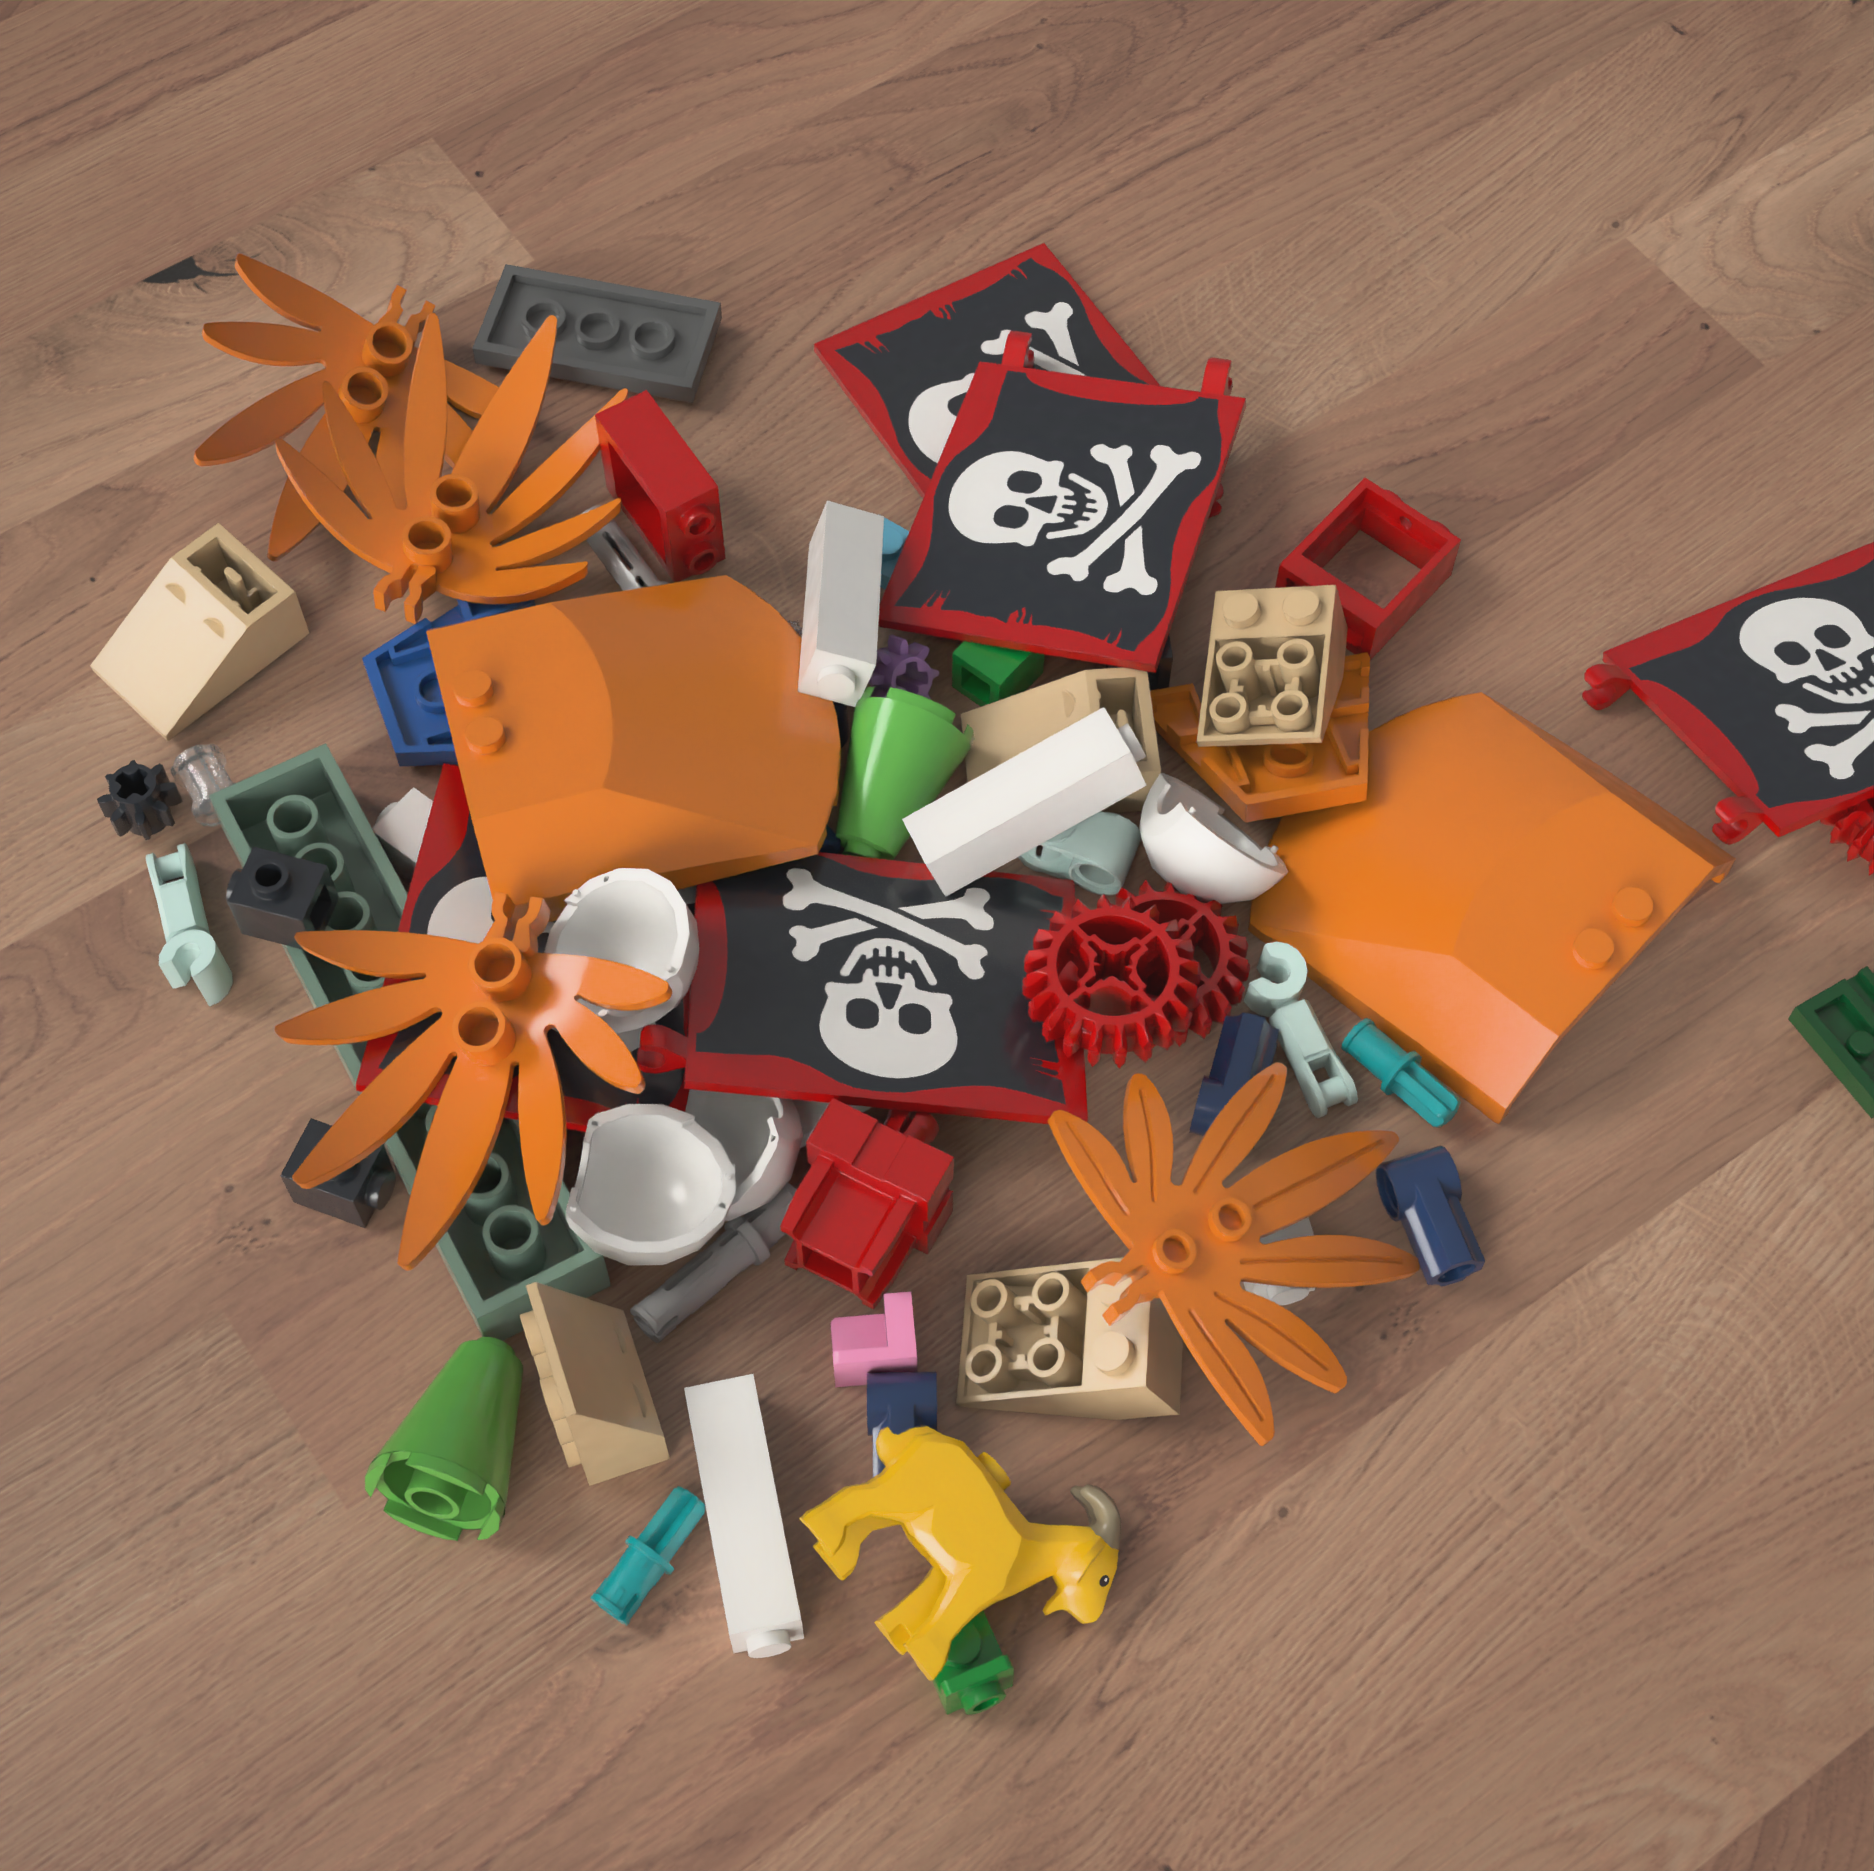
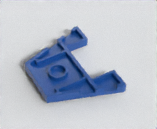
[362,599,536,767]

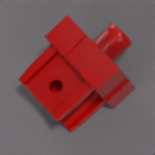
[780,1098,954,1310]

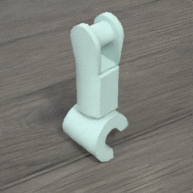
[146,843,233,1006]
[1244,942,1358,1118]

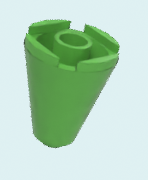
[835,686,975,860]
[365,1337,523,1541]

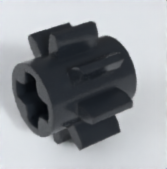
[97,760,183,840]

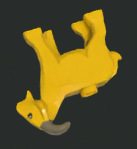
[799,1426,1121,1681]

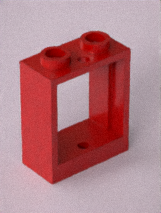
[595,390,726,582]
[1275,477,1461,660]

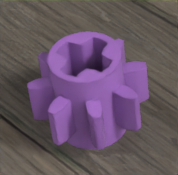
[868,635,939,699]

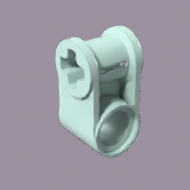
[1018,811,1141,895]

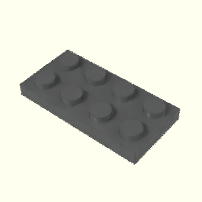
[472,264,722,403]

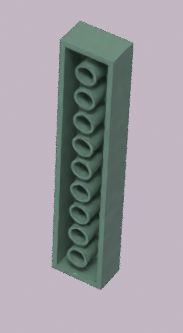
[209,743,611,1341]

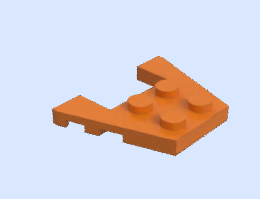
[1150,652,1370,823]

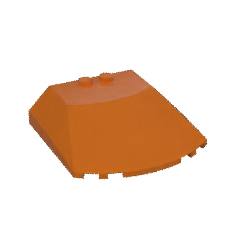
[426,575,841,929]
[1248,692,1736,1124]

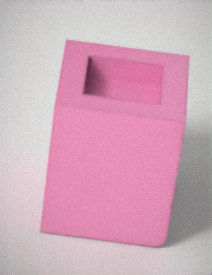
[831,1292,917,1387]

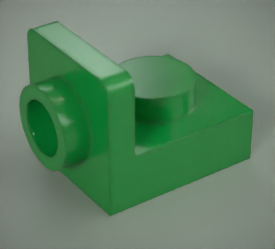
[932,1611,1014,1715]

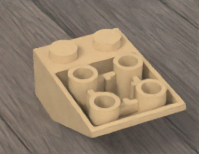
[90,523,310,741]
[1197,585,1348,747]
[961,667,1161,813]
[956,1257,1183,1420]
[520,1282,670,1486]

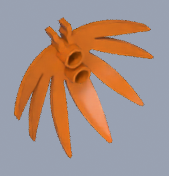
[194,253,499,561]
[275,312,628,624]
[274,892,672,1271]
[1048,1062,1420,1446]

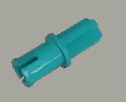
[1341,1018,1461,1128]
[590,1486,706,1626]

